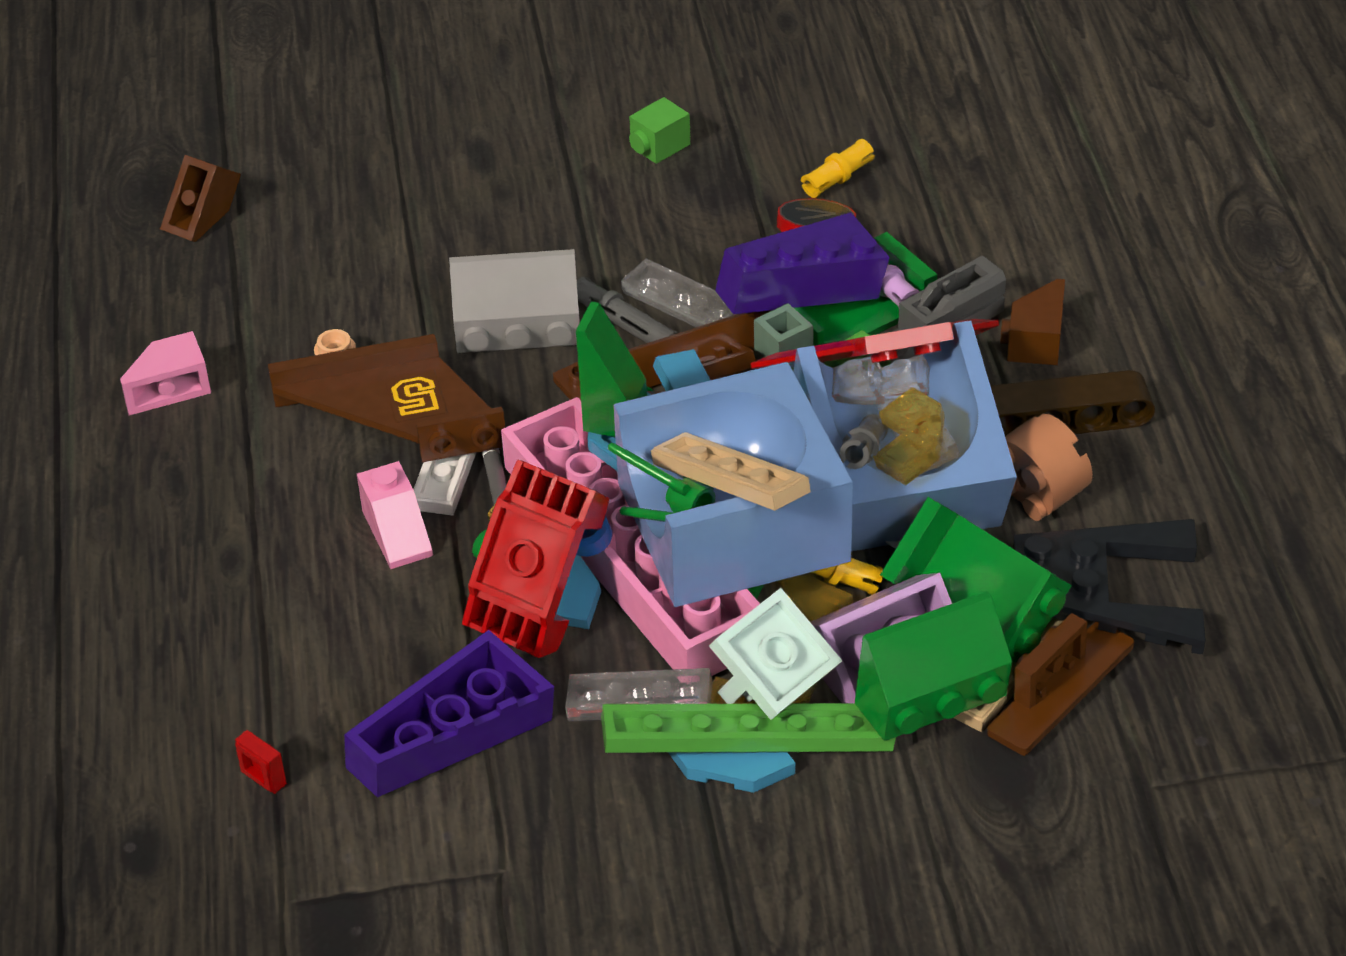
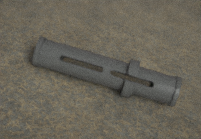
[577,277,678,343]
[839,414,888,469]

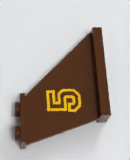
[268,334,505,462]

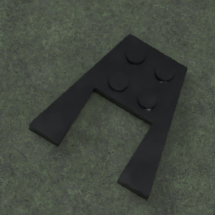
[1013,519,1206,655]

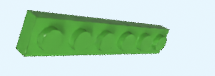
[601,703,896,753]

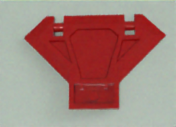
[751,319,999,369]

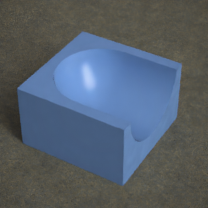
[793,321,1017,551]
[613,362,853,607]

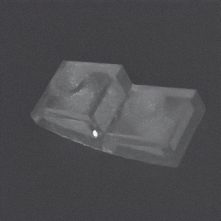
[832,354,930,405]

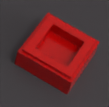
[235,730,287,794]

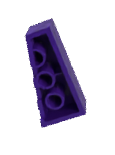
[715,212,890,314]
[344,630,554,798]

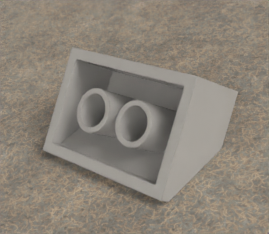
[449,249,580,353]

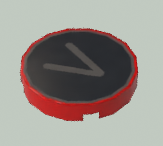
[777,198,856,232]

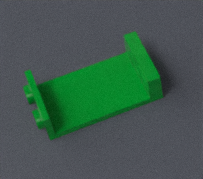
[771,232,937,346]
[880,497,1072,662]

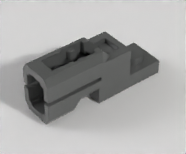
[891,255,1006,367]

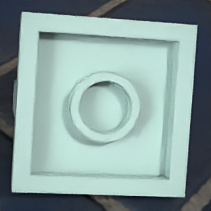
[709,588,842,720]

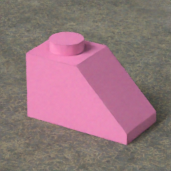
[120,331,211,415]
[357,461,433,569]

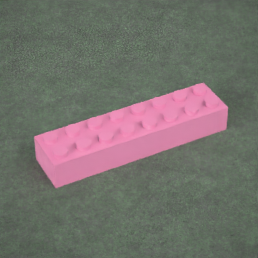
[501,397,760,687]

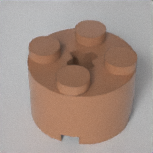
[1005,414,1093,521]

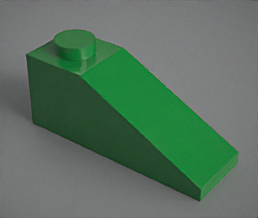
[576,301,647,437]

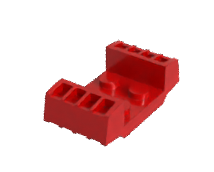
[462,459,609,658]

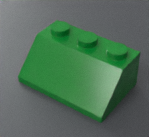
[855,591,1012,741]

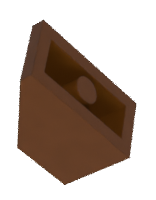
[160,155,241,242]
[1000,279,1065,366]

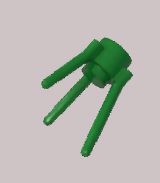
[608,443,716,522]

